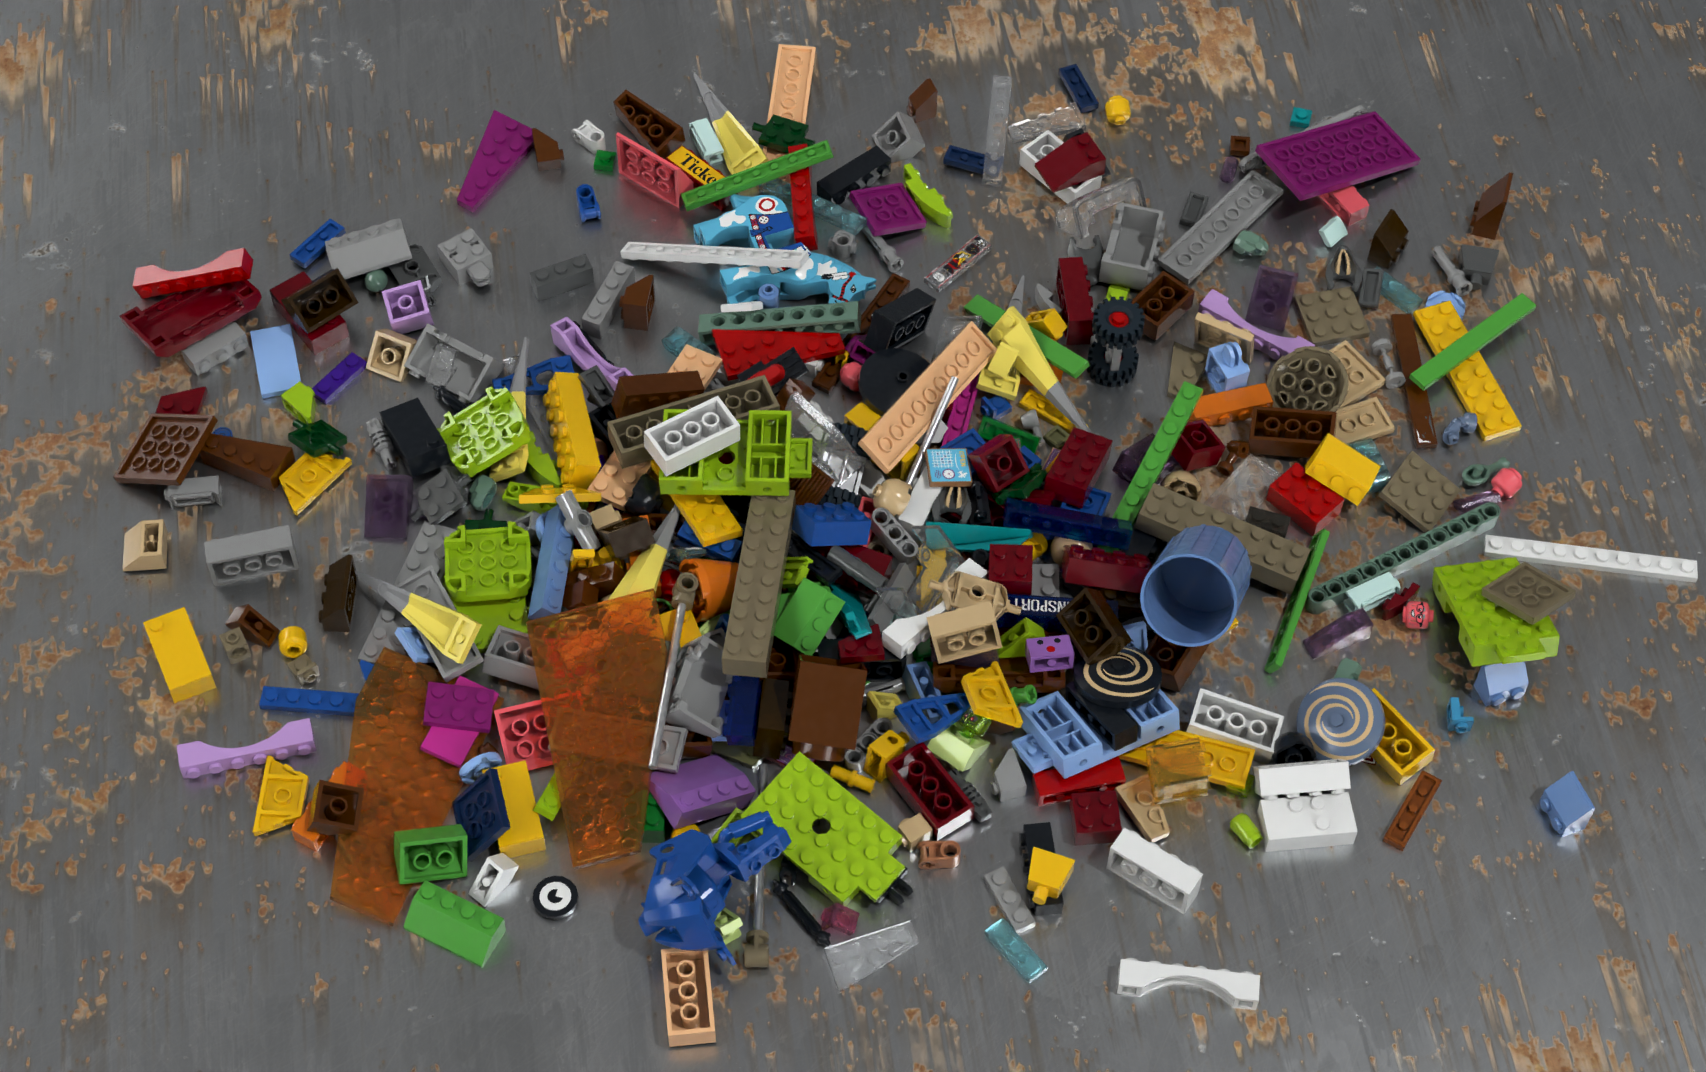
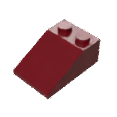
[1035,132,1106,193]

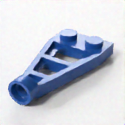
[492,355,574,395]
[893,693,971,744]

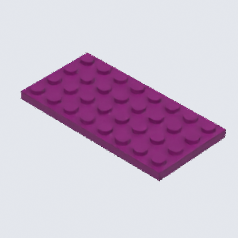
[1255,111,1421,201]

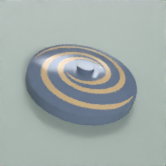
[1297,678,1385,766]

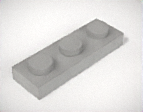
[983,866,1036,935]

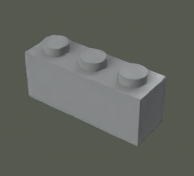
[181,321,249,376]

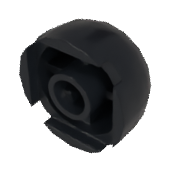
[625,473,664,516]
[1271,732,1316,764]

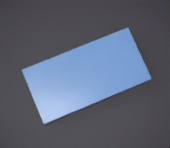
[250,324,301,399]

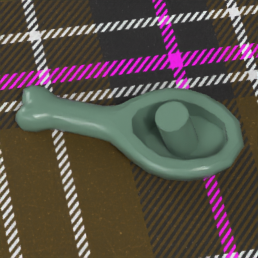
[365,268,388,292]
[1462,457,1510,486]

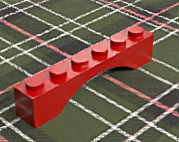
[788,144,818,251]
[132,248,253,299]

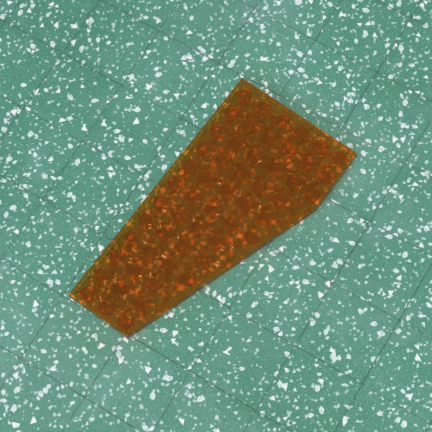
[526,588,668,870]
[330,647,504,926]

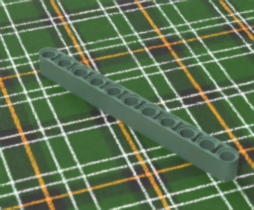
[1305,502,1501,615]

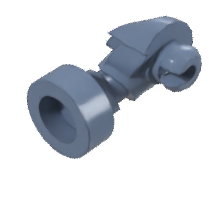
[1442,412,1477,445]

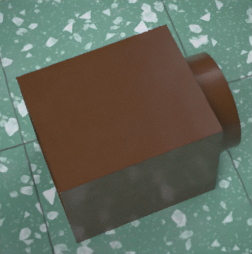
[788,654,867,762]

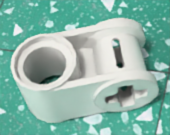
[571,120,606,155]

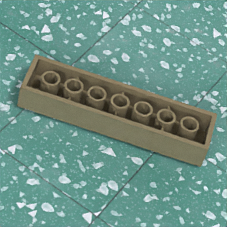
[607,375,780,469]
[1134,483,1311,594]

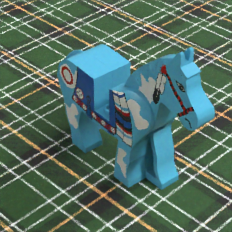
[693,194,876,304]

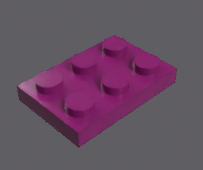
[423,682,495,733]

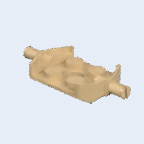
[928,571,1022,621]

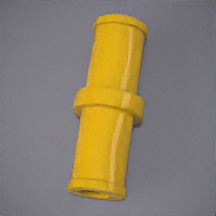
[829,764,876,793]

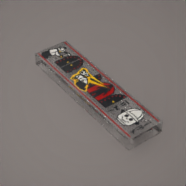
[924,234,992,293]

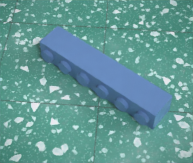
[528,504,574,626]

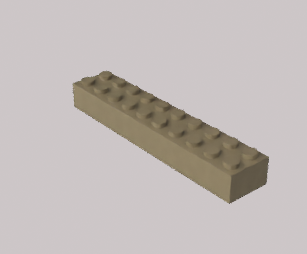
[722,490,796,678]

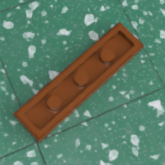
[1383,770,1442,851]

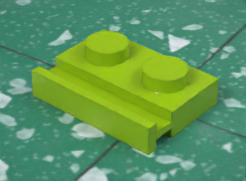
[782,556,813,588]

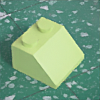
[927,721,990,772]

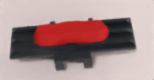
[735,347,809,397]

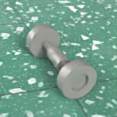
[1371,338,1406,389]

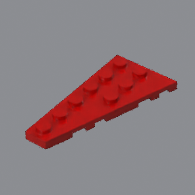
[712,329,845,381]

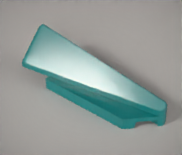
[926,522,1033,553]
[830,582,872,639]

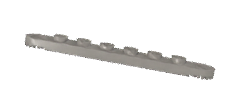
[1239,105,1368,174]

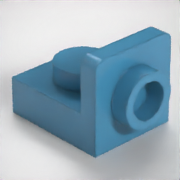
[1446,697,1474,733]

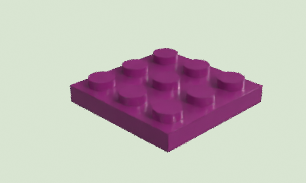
[849,182,927,237]

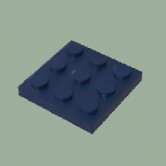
[452,768,510,862]

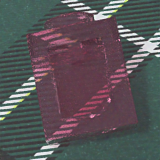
[821,903,860,936]

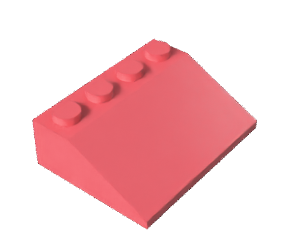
[616,132,694,209]
[493,690,585,771]

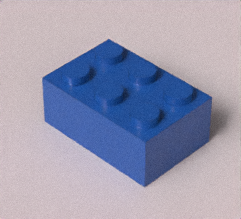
[792,502,872,546]

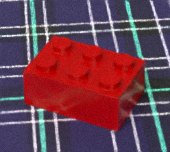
[1266,462,1344,536]

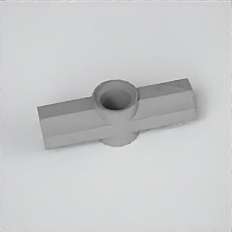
[555,490,602,550]

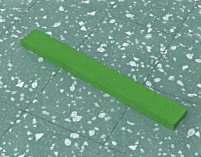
[681,140,834,211]
[1409,293,1537,391]
[964,294,1090,379]
[1264,529,1330,674]

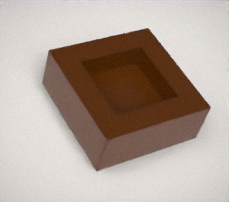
[1230,136,1250,156]

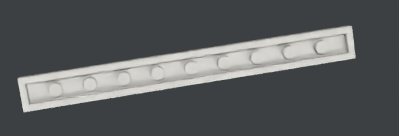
[620,242,809,269]
[1484,535,1698,583]

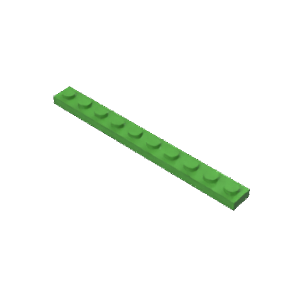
[1097,381,1203,553]

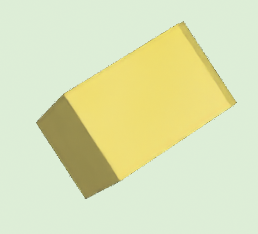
[987,341,1019,379]
[866,691,902,721]

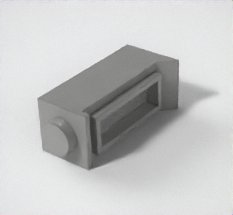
[164,475,222,509]

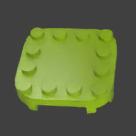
[437,386,531,478]
[444,521,532,602]
[443,582,530,653]

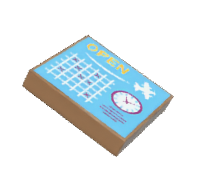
[924,448,972,487]

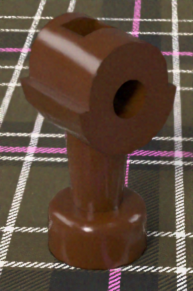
[1216,440,1249,477]

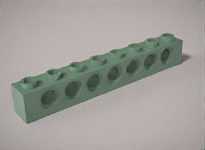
[698,301,861,346]

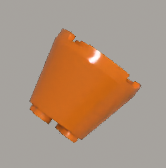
[679,558,739,623]

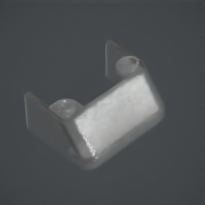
[785,391,864,486]
[875,525,965,618]

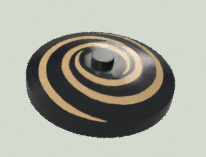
[1074,646,1162,709]

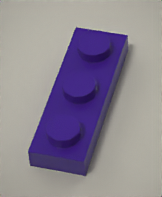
[312,352,367,405]

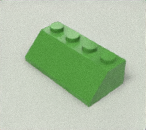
[403,880,506,968]

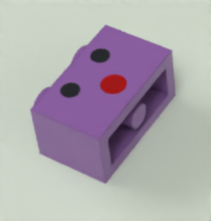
[1025,635,1074,673]

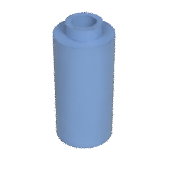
[759,284,779,309]

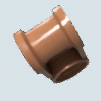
[917,840,961,870]

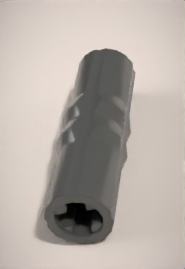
[827,545,889,594]

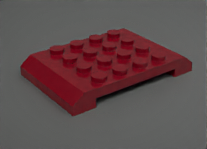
[119,280,262,358]

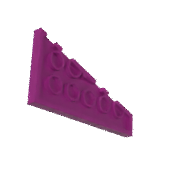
[457,110,534,212]

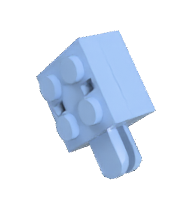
[1204,341,1250,393]

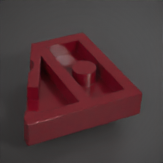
[155,386,208,415]
[838,624,885,664]

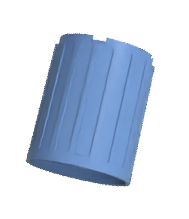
[1140,524,1252,647]

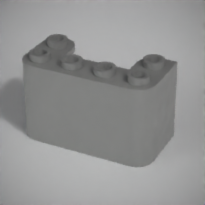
[1099,202,1166,291]

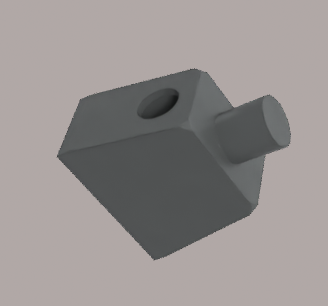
[1458,244,1499,290]

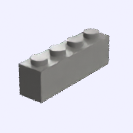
[581,261,635,339]

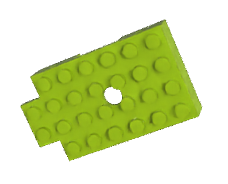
[659,409,813,496]
[1432,557,1560,667]
[740,751,905,910]

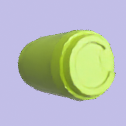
[1229,813,1263,848]

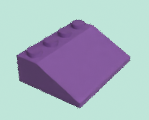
[642,754,756,829]

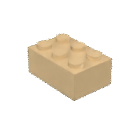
[926,601,1002,664]

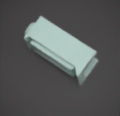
[689,118,724,166]
[1343,572,1401,620]

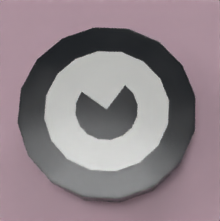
[532,876,579,920]

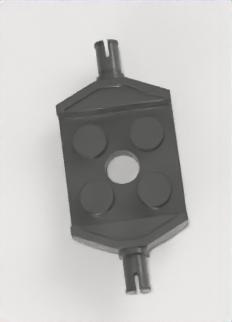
[387,244,442,306]

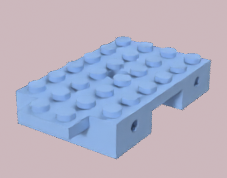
[1012,689,1180,779]

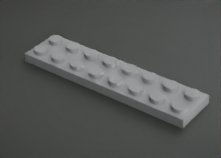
[1157,170,1283,285]
[358,521,456,673]

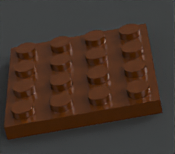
[113,413,218,485]

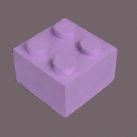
[382,280,434,334]

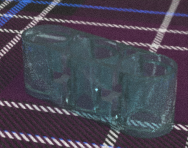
[662,326,717,357]
[1350,438,1391,493]

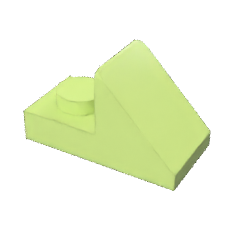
[714,907,743,945]

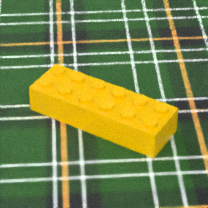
[543,372,601,489]

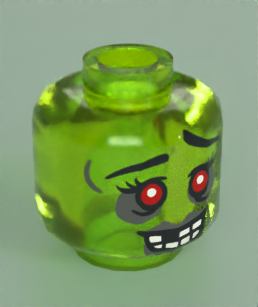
[959,706,992,739]

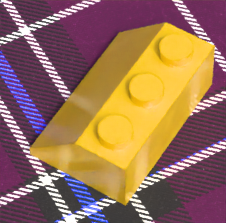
[1305,433,1381,506]

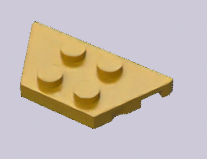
[279,453,352,516]
[519,484,601,504]
[961,661,1023,728]
[253,755,309,836]

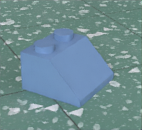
[1474,661,1529,707]
[1540,771,1595,837]

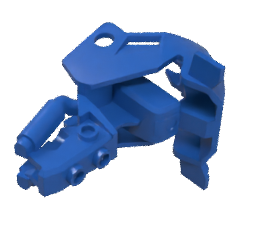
[638,811,792,966]

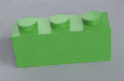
[774,577,845,656]
[394,824,467,885]

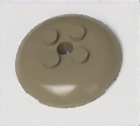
[1267,346,1349,412]

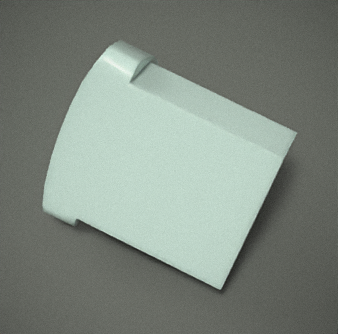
[1318,216,1348,247]

